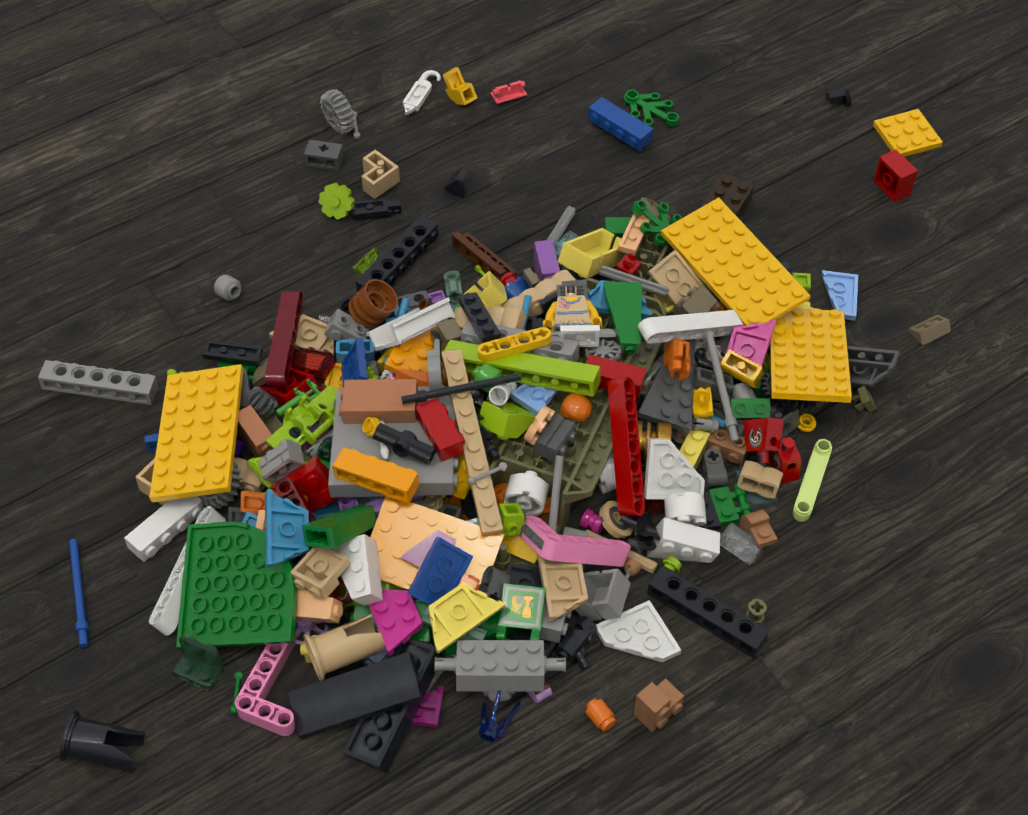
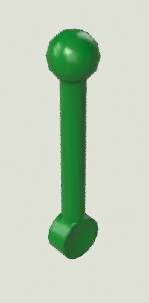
[230,672,243,714]

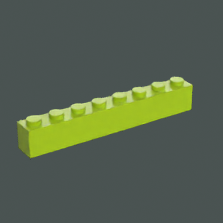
[443,340,601,397]

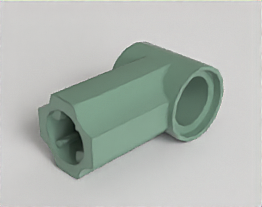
[444,271,463,304]

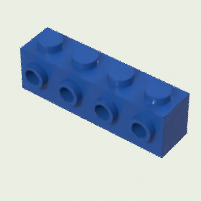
[588,97,654,151]

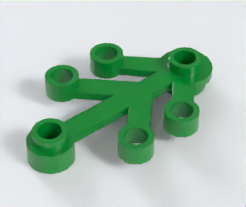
[624,90,679,127]
[631,200,682,246]

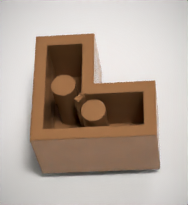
[634,678,684,732]

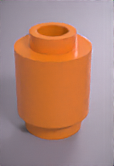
[585,698,617,732]

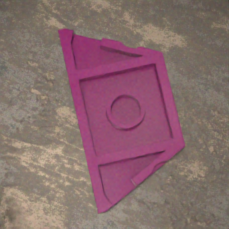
[725,320,776,390]
[368,589,423,656]

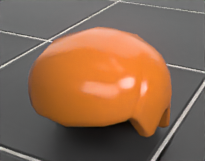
[559,393,592,422]

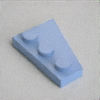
[821,270,858,321]
[510,384,558,415]

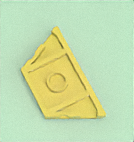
[428,583,505,653]

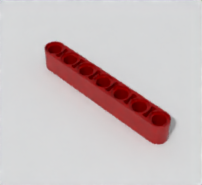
[608,377,645,517]

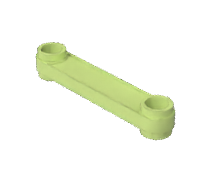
[793,439,832,522]

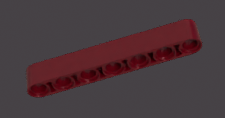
[265,291,303,387]
[275,478,353,604]

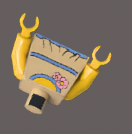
[543,286,603,332]

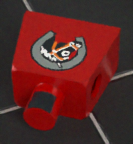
[744,418,783,464]
[769,437,801,484]

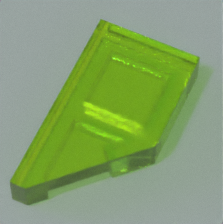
[353,247,378,275]

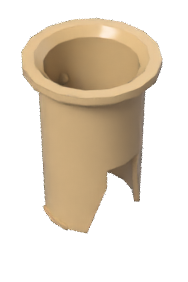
[303,615,386,681]

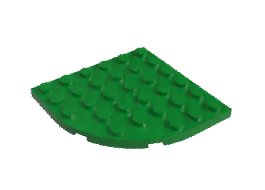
[176,522,297,649]

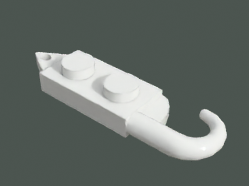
[403,70,441,115]

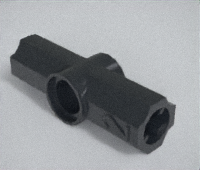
[373,423,436,464]

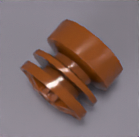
[348,279,398,329]

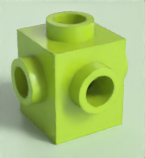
[498,503,525,536]

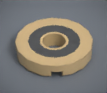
[599,501,634,539]

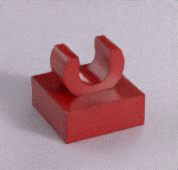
[616,253,642,276]

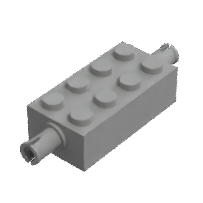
[435,640,566,691]

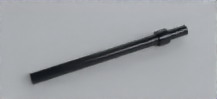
[401,373,521,404]

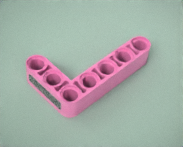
[520,515,631,567]

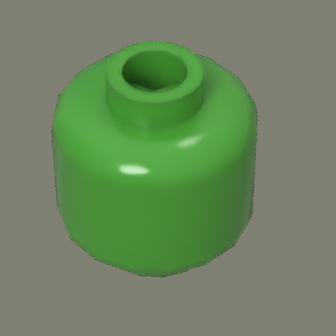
[472,364,502,393]

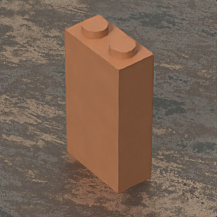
[339,379,418,424]

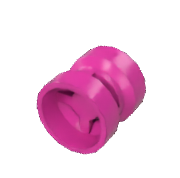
[580,508,604,534]

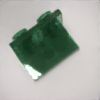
[173,635,224,692]

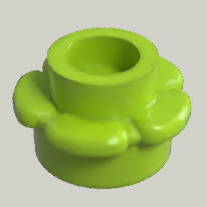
[662,556,682,574]

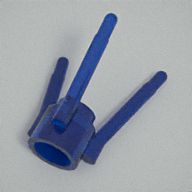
[479,691,521,742]

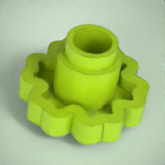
[319,183,354,219]

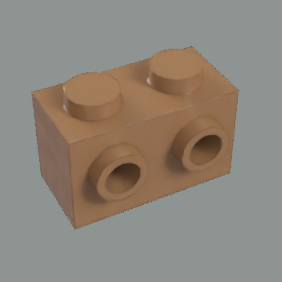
[706,426,748,465]

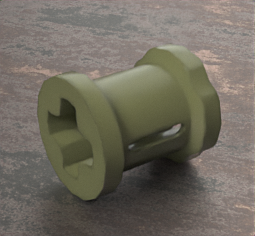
[746,599,767,623]

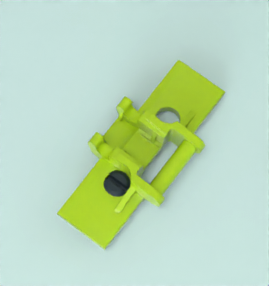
[265,385,337,449]

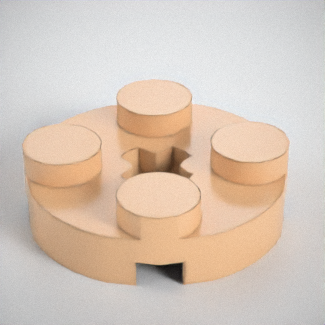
[524,405,556,446]

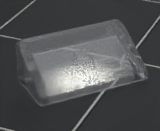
[720,523,763,565]

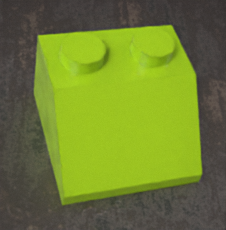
[478,401,537,440]

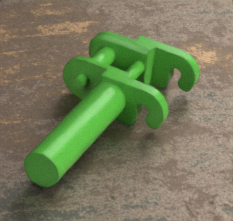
[275,379,321,417]

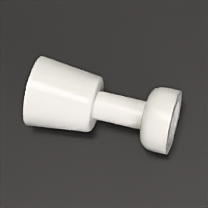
[489,382,517,406]

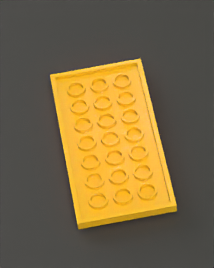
[661,198,810,326]
[770,308,852,403]
[149,364,244,503]

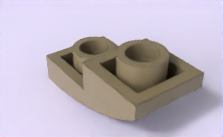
[523,268,541,288]
[252,356,269,387]

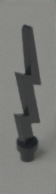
[475,409,500,461]

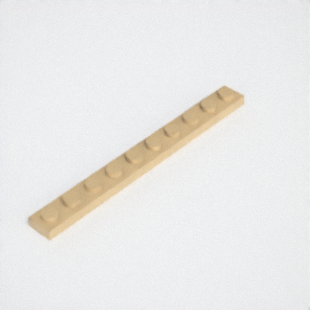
[441,349,503,536]

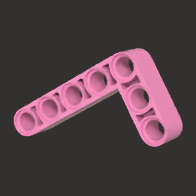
[235,633,297,736]

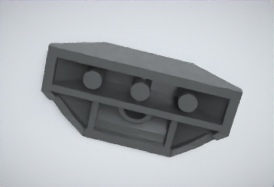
[847,346,901,387]

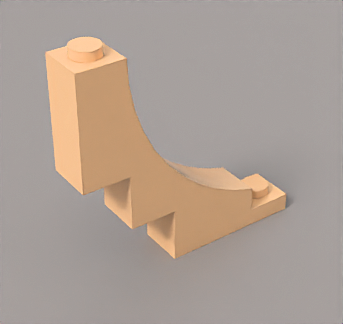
[256,510,343,623]

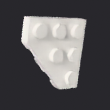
[644,438,705,499]
[596,600,681,662]

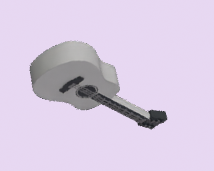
[427,330,443,391]

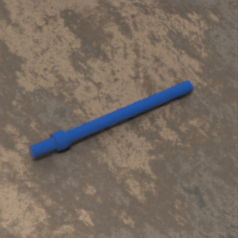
[69,539,89,648]

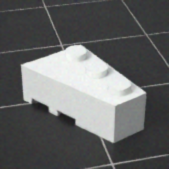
[647,517,720,563]
[332,534,383,606]

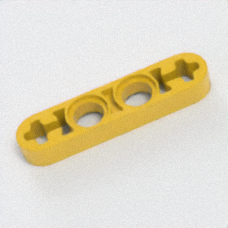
[477,327,552,362]

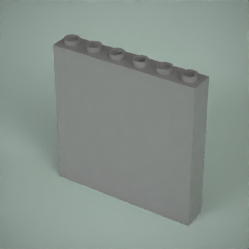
[328,386,459,497]

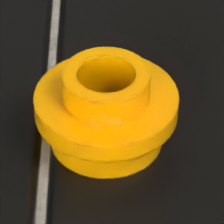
[798,414,816,432]
[362,417,380,437]

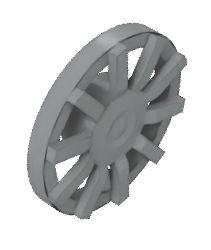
[585,339,621,361]

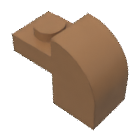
[739,510,777,549]

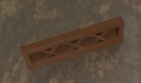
[452,231,516,281]

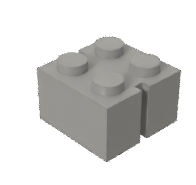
[575,569,631,621]

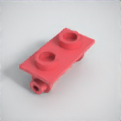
[491,80,527,104]

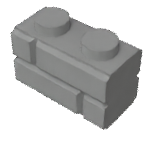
[259,439,304,483]

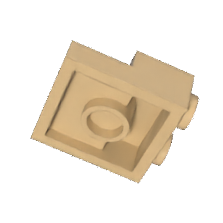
[290,547,351,599]

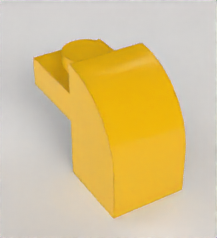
[443,67,477,106]

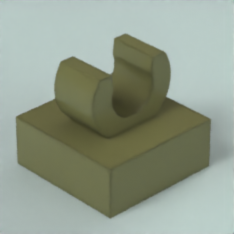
[852,386,876,412]

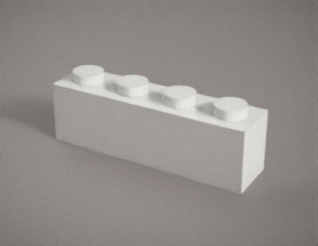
[124,496,204,562]

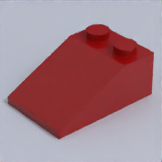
[260,367,321,409]
[269,456,339,511]

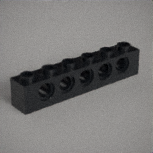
[356,215,439,292]
[647,566,769,659]

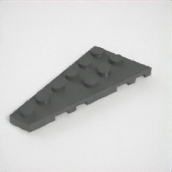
[637,339,695,433]

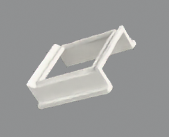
[366,297,456,351]

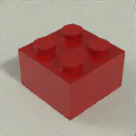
[873,149,918,202]

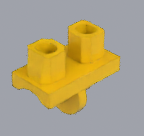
[693,387,714,419]

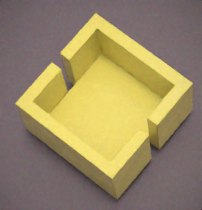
[463,271,507,308]

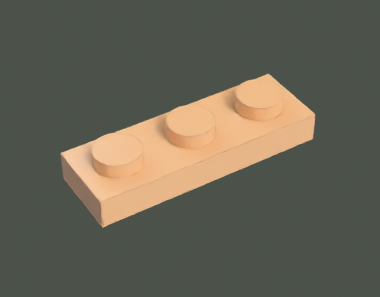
[618,214,651,255]

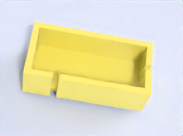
[558,228,625,279]

